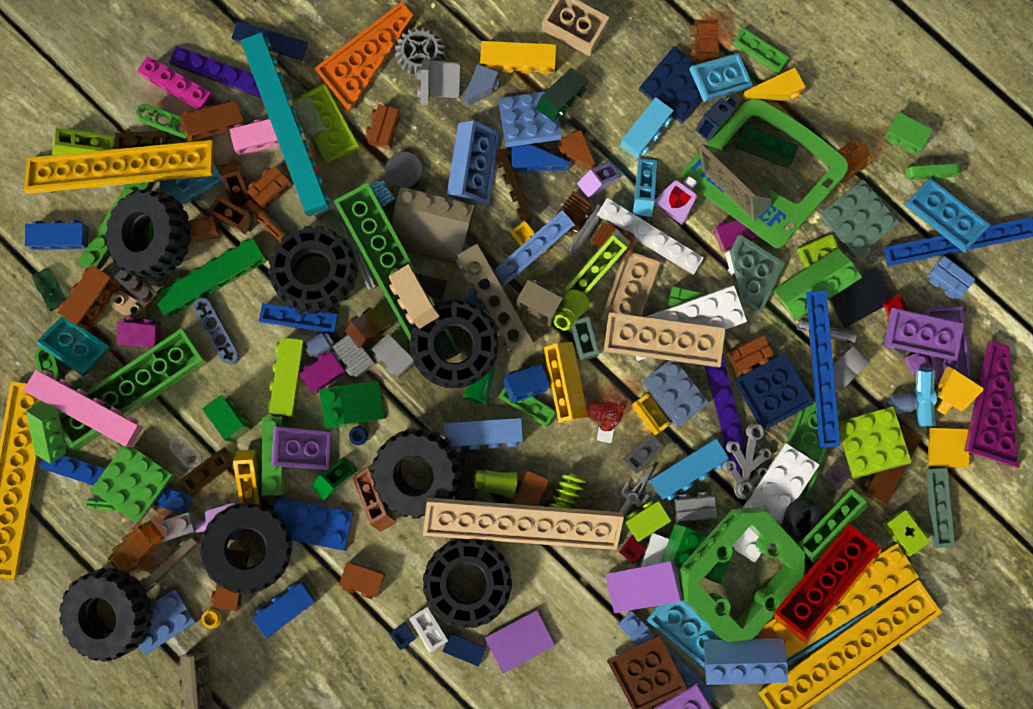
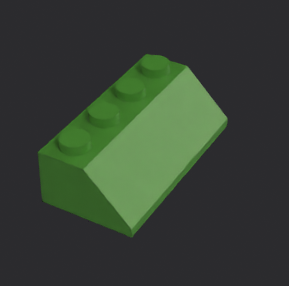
[773,248,862,321]

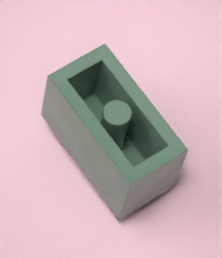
[570,317,599,361]

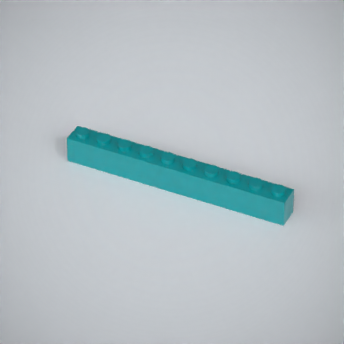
[240,32,330,217]

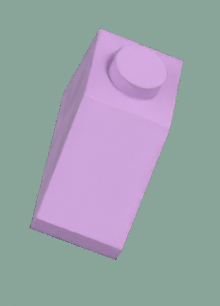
[577,162,622,198]

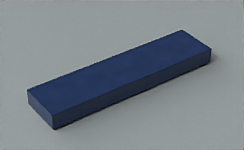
[232,21,308,61]

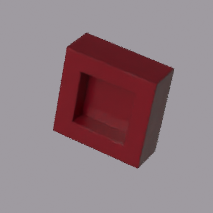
[618,537,646,564]

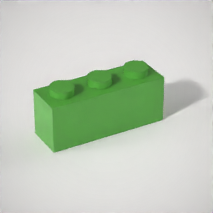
[26,401,66,464]

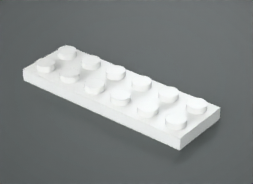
[636,285,747,361]
[732,443,819,562]

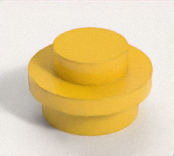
[202,609,222,629]

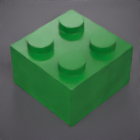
[202,395,251,443]

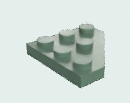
[730,235,785,313]

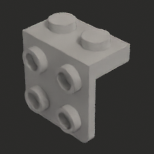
[417,60,460,105]

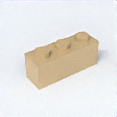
[388,264,440,329]

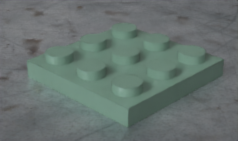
[819,180,900,259]

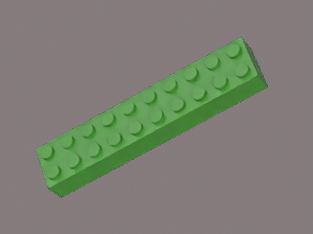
[334,183,461,361]

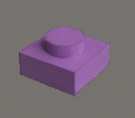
[905,353,932,375]

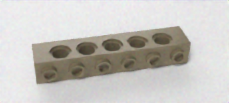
[456,243,534,356]

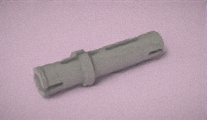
[797,318,856,345]

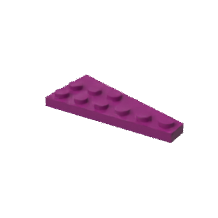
[964,341,1020,468]

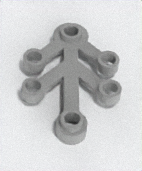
[723,424,772,499]

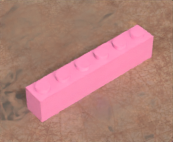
[23,369,143,448]

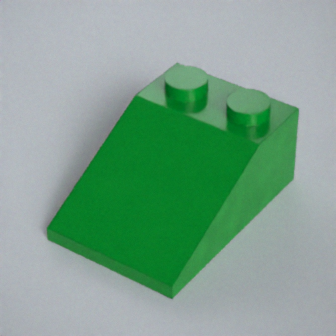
[319,381,385,429]

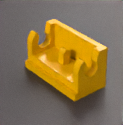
[631,393,671,436]

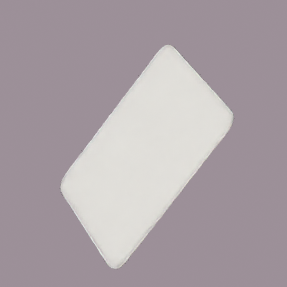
[597,423,615,443]

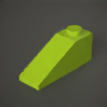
[52,128,114,155]

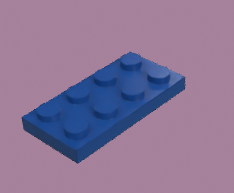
[274,497,353,551]

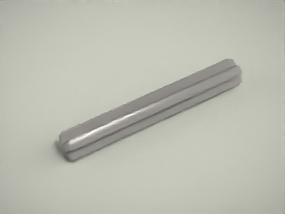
[340,221,377,290]

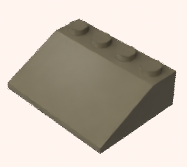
[699,144,772,221]
[391,187,475,264]
[178,651,213,709]

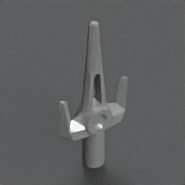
[619,466,654,517]

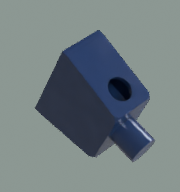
[695,97,736,142]

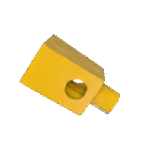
[935,366,984,415]

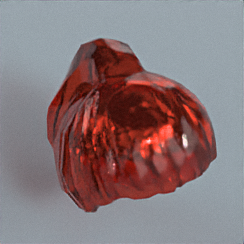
[586,400,628,432]

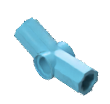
[912,367,937,427]

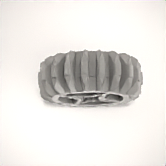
[395,26,445,77]

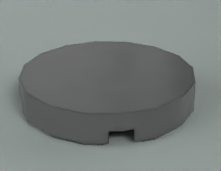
[385,152,423,189]

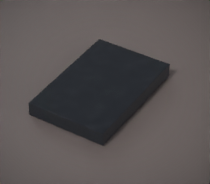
[828,268,893,328]

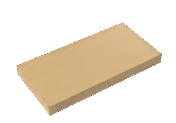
[600,252,661,323]

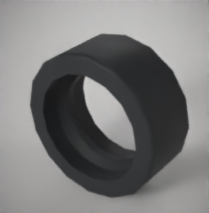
[783,497,822,537]

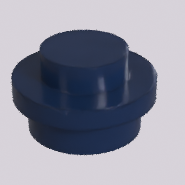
[349,426,368,446]

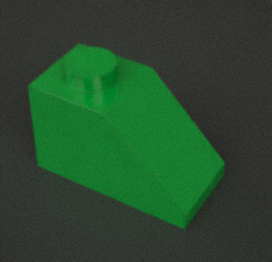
[311,457,357,501]

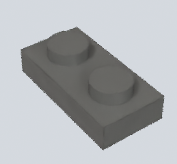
[623,433,664,474]

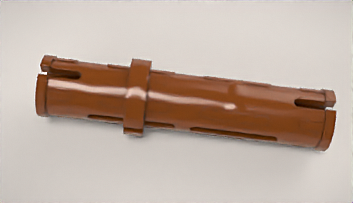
[244,199,289,243]

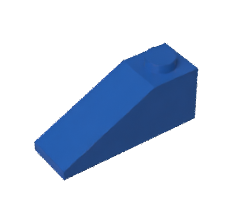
[511,144,569,172]

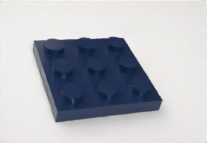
[639,46,702,124]
[734,353,814,431]

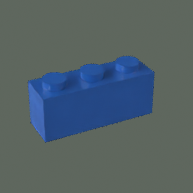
[25,220,89,250]
[252,582,317,638]

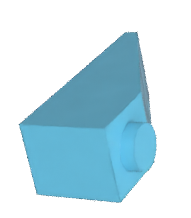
[633,158,657,217]

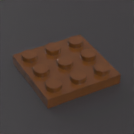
[607,634,688,709]

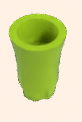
[554,290,589,331]
[472,470,517,499]

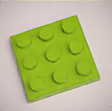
[838,407,911,479]

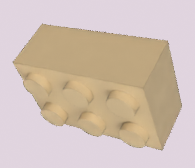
[542,0,609,56]

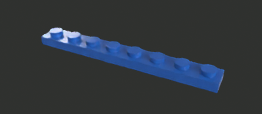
[883,217,1033,267]
[806,290,840,448]
[39,455,193,514]

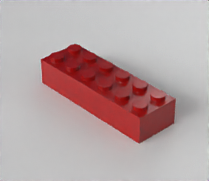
[774,524,882,644]

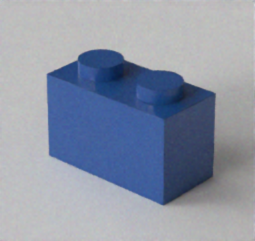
[503,365,550,403]

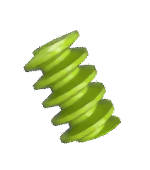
[549,471,587,509]

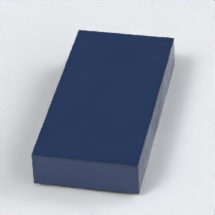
[442,633,486,667]

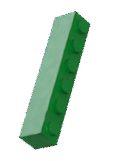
[156,238,267,318]

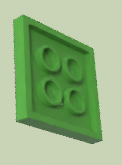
[90,445,174,524]

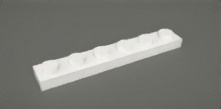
[597,198,704,275]

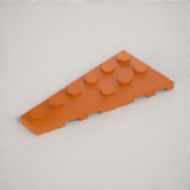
[314,2,414,112]

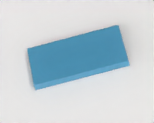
[905,178,990,253]

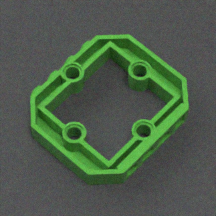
[679,507,805,642]

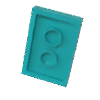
[37,316,109,377]

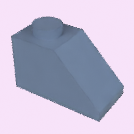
[464,64,501,106]

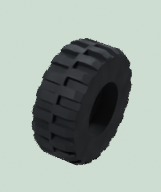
[105,189,192,278]
[268,226,357,315]
[410,300,499,389]
[371,428,462,519]
[200,503,292,594]
[423,539,512,629]
[59,568,153,662]

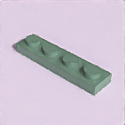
[926,468,955,548]

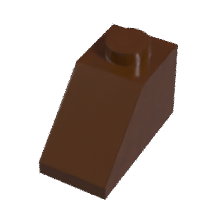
[220,160,251,207]

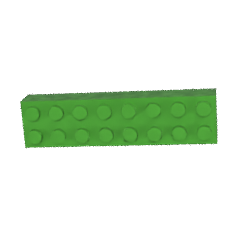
[58,328,208,450]

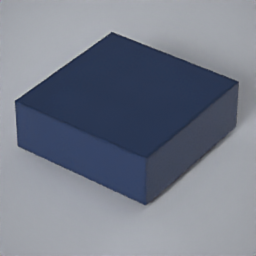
[389,622,416,650]

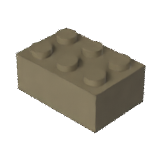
[517,280,563,327]

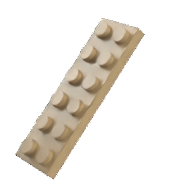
[603,312,725,368]

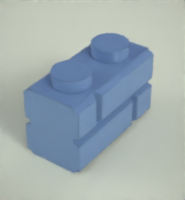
[927,256,975,299]

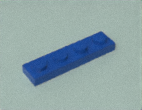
[259,303,338,334]

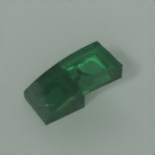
[32,267,66,312]

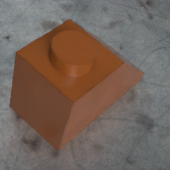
[558,130,595,170]

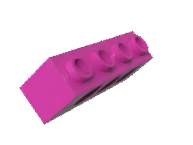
[137,55,216,110]

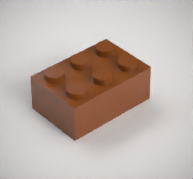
[57,265,121,331]

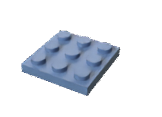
[498,91,562,147]

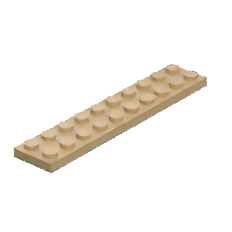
[422,498,624,550]

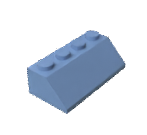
[447,121,500,205]
[703,638,788,685]

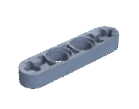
[193,298,239,365]

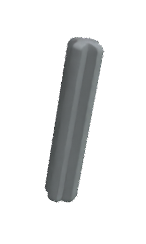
[569,205,602,255]

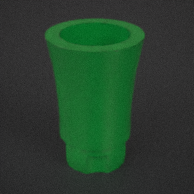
[462,364,496,405]

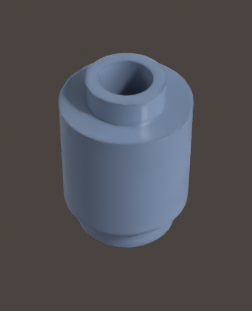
[304,332,334,358]
[886,393,917,414]

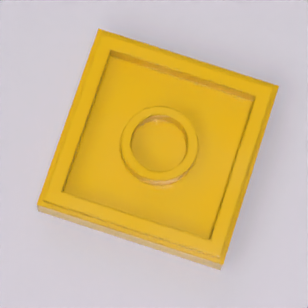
[928,428,969,468]

